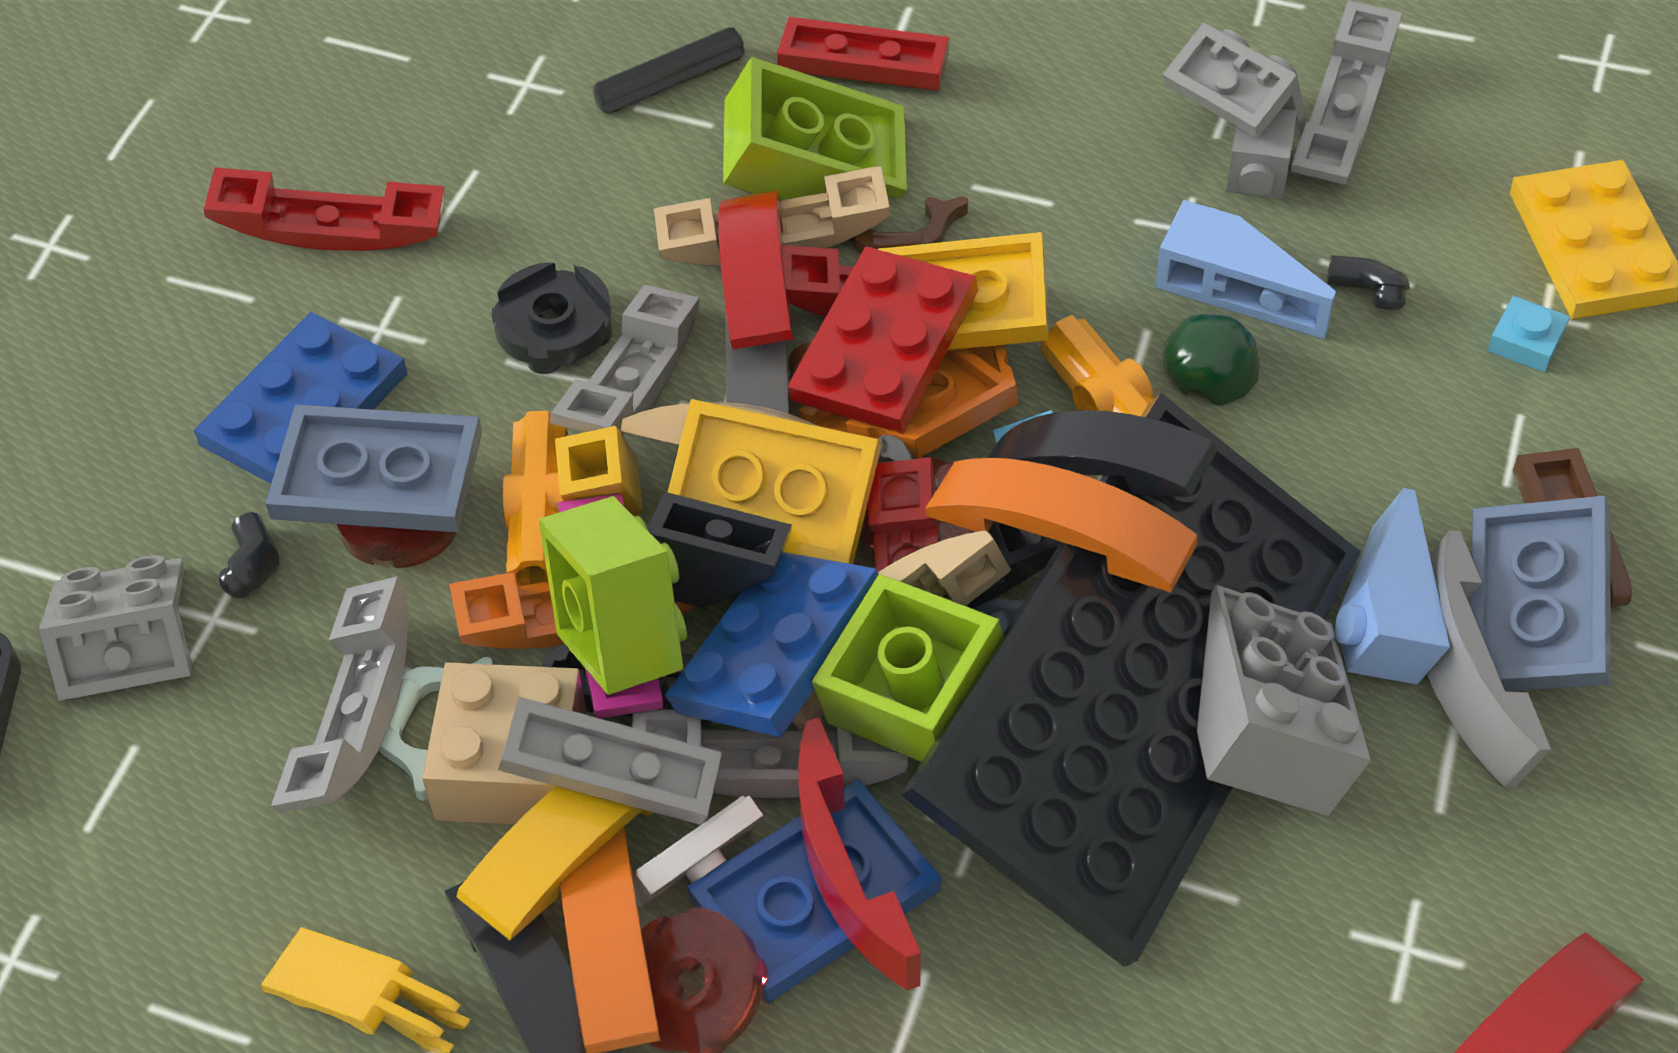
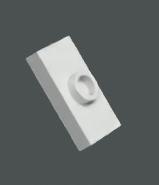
[632,795,763,907]

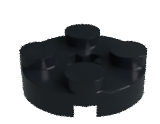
[492,262,612,374]

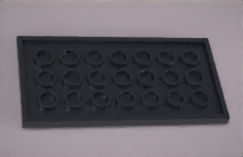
[901,393,1361,967]

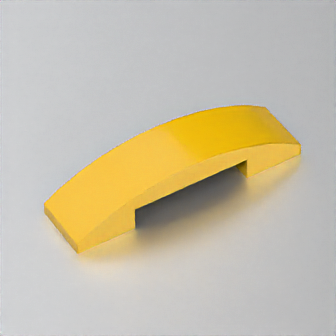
[457,786,654,940]

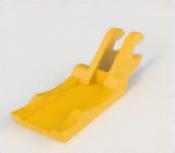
[261,927,471,1053]

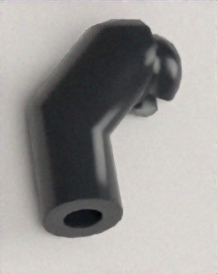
[1327,255,1410,310]
[219,512,279,598]

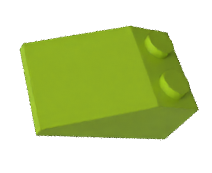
[723,57,907,200]

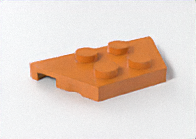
[799,345,1019,459]

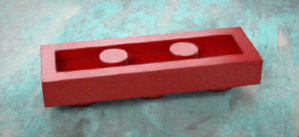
[777,17,949,91]

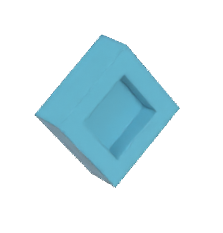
[1488,296,1570,372]

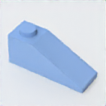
[1155,200,1336,339]
[1335,488,1451,684]

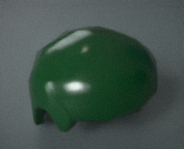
[1163,314,1259,405]

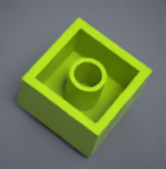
[538,496,687,695]
[812,574,1003,762]

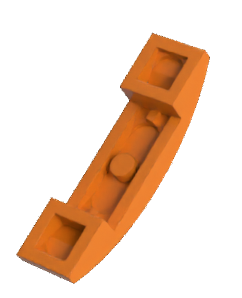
[926,458,1198,592]
[449,572,696,649]
[560,826,660,1053]

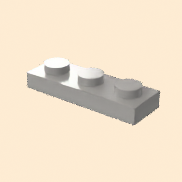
[498,697,722,825]

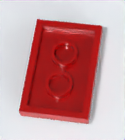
[787,246,979,434]

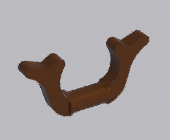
[850,196,968,253]

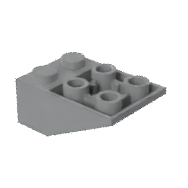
[1197,585,1371,816]

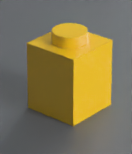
[555,426,643,515]

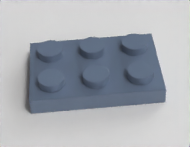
[265,404,482,532]
[1470,496,1611,691]

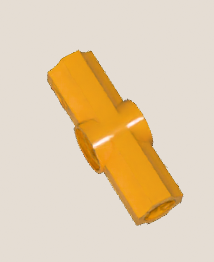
[1040,315,1154,416]
[503,411,568,587]

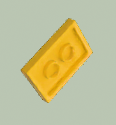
[1509,160,1678,320]
[878,232,1049,350]
[668,399,882,564]

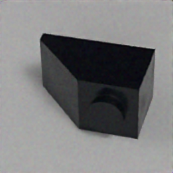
[647,492,792,608]

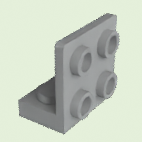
[1162,22,1306,138]
[39,555,193,701]

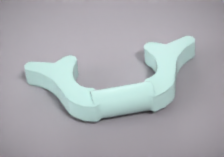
[379,657,493,801]

